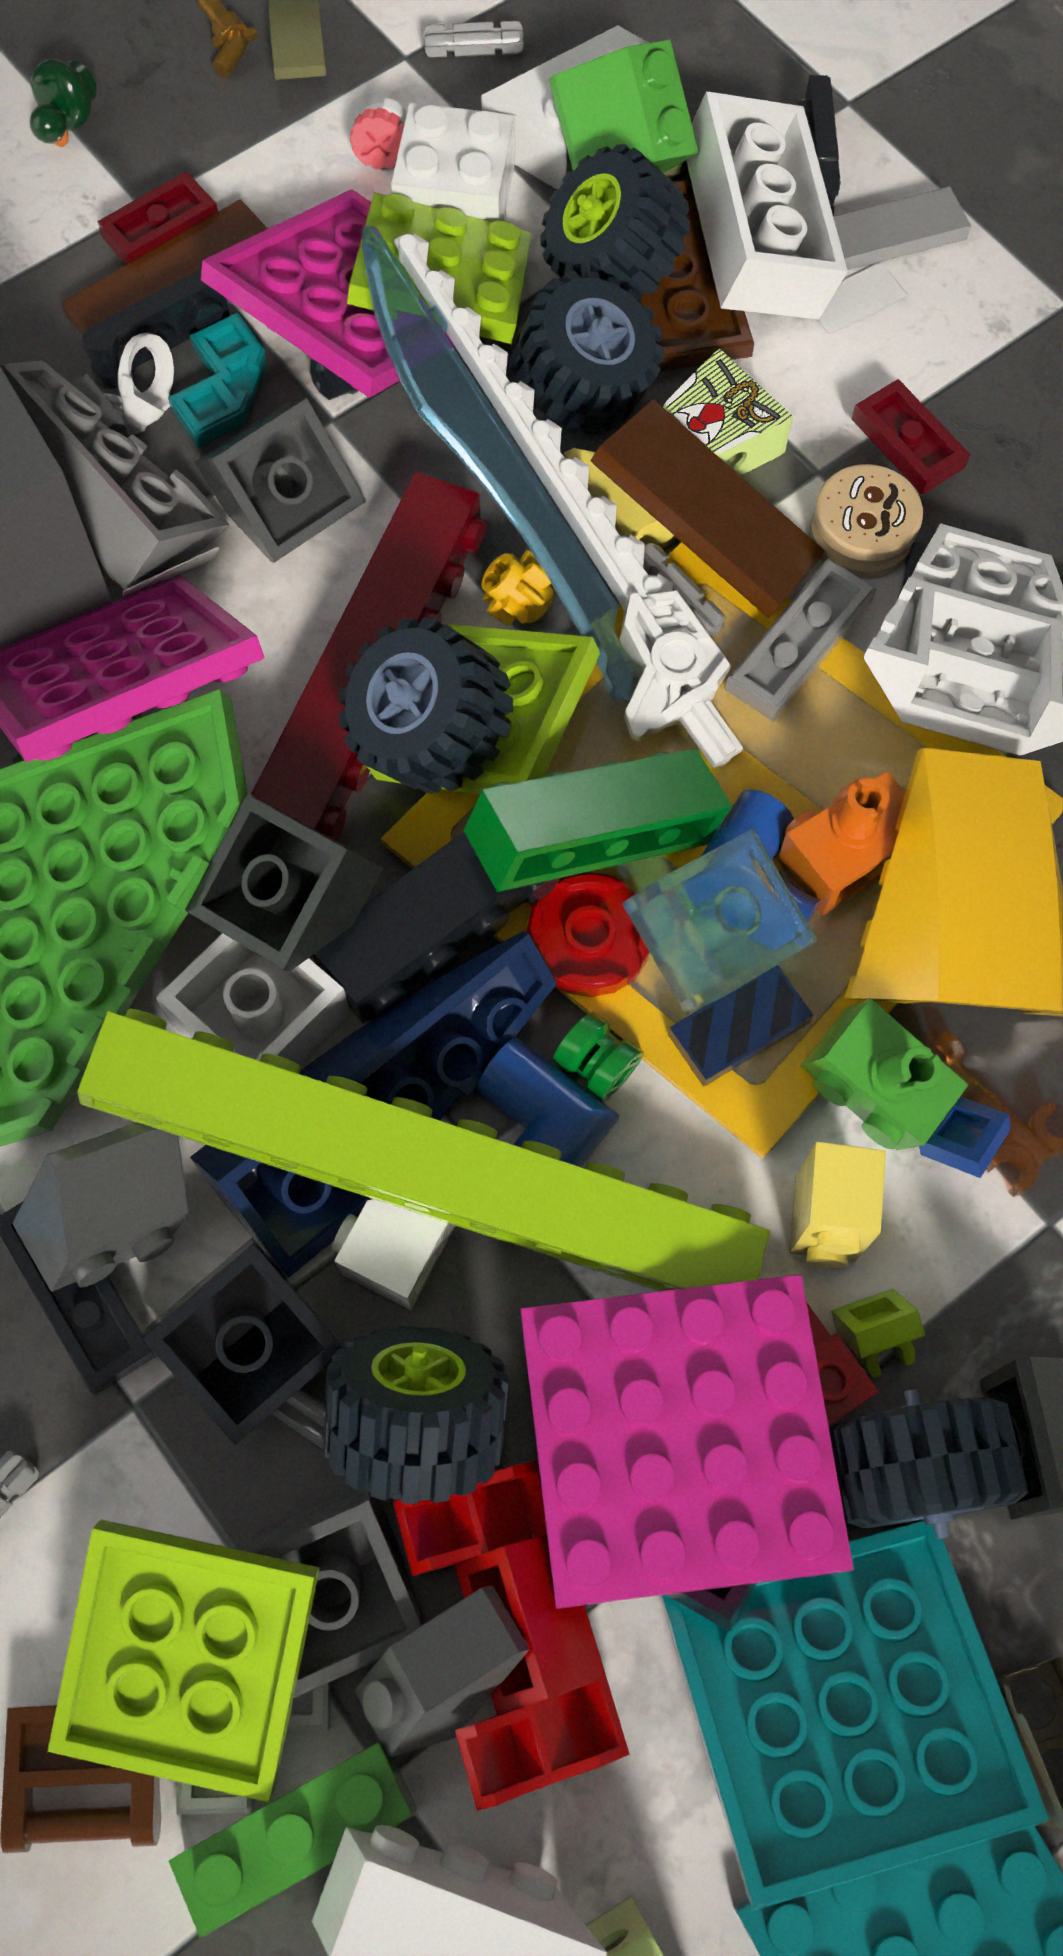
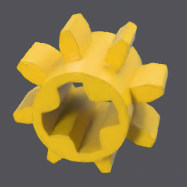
[481,550,554,627]

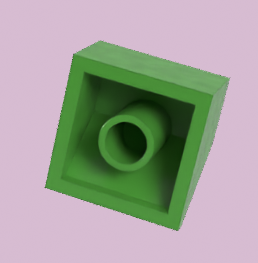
[549,40,699,173]

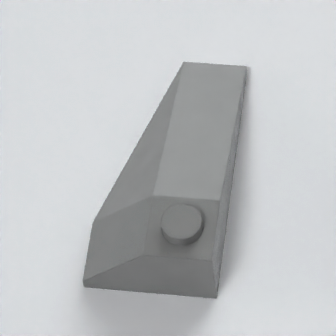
[1,361,229,590]

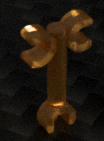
[935,1031,1063,1198]

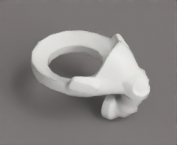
[104,333,174,435]

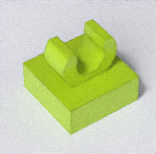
[831,1288,925,1378]

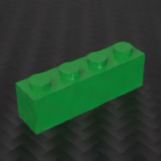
[463,749,732,892]

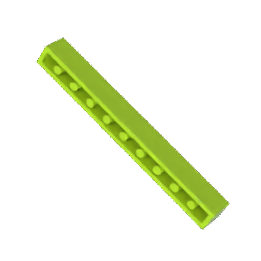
[77,1009,770,1291]

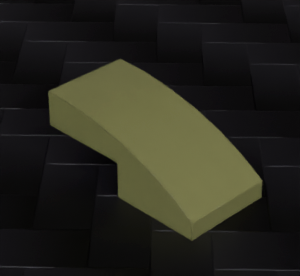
[268,0,326,80]

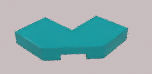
[168,312,267,448]

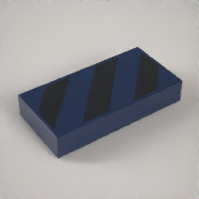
[668,964,813,1087]

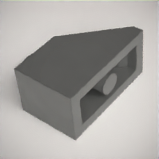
[354,1585,530,1758]

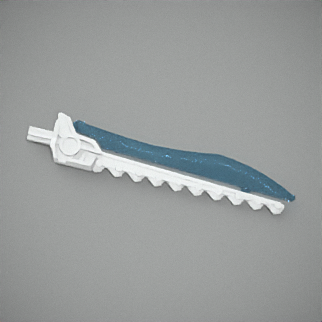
[362,225,743,768]

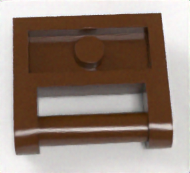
[0,1705,161,1853]

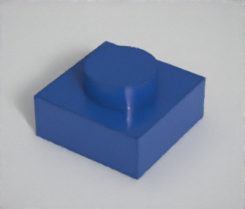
[919,1096,1011,1178]

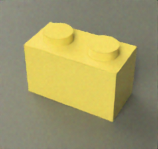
[789,1142,886,1269]

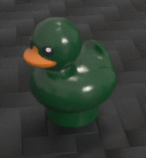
[30,59,97,147]

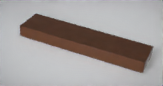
[61,199,268,335]

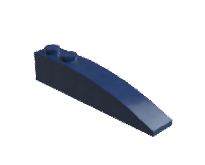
[190,931,557,1278]

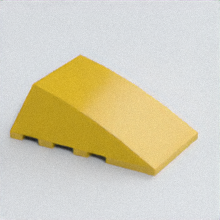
[844,747,1063,1017]

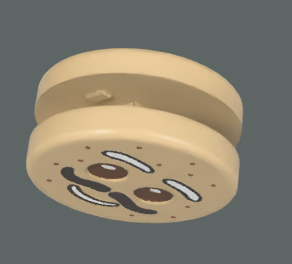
[810,464,923,579]

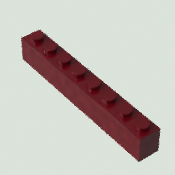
[251,471,487,841]

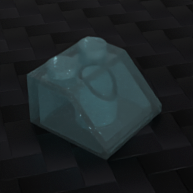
[622,828,818,1015]

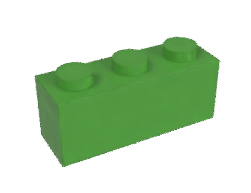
[168,1741,417,1938]

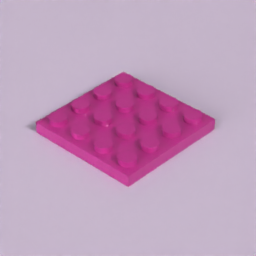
[201,189,456,398]
[0,575,265,763]
[521,1274,854,1609]

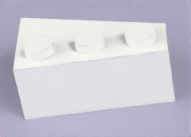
[481,25,649,190]
[312,1825,607,1956]

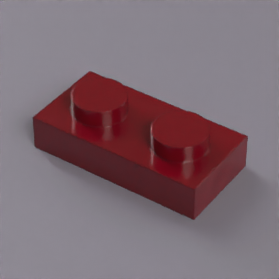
[97,171,218,264]
[851,379,970,495]

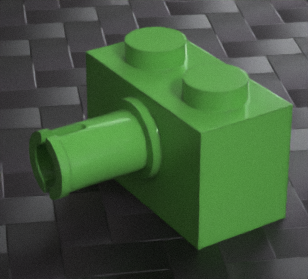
[800,998,968,1151]

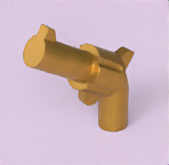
[197,0,259,78]

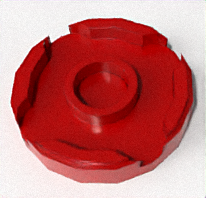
[527,872,654,997]

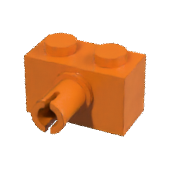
[777,771,905,917]

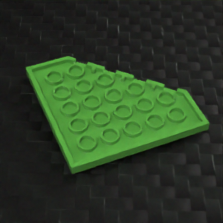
[0,689,248,1147]

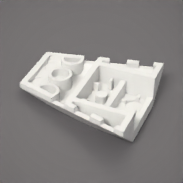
[864,524,1063,756]

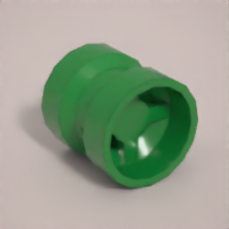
[553,1011,644,1102]

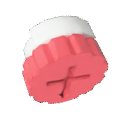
[350,97,407,170]

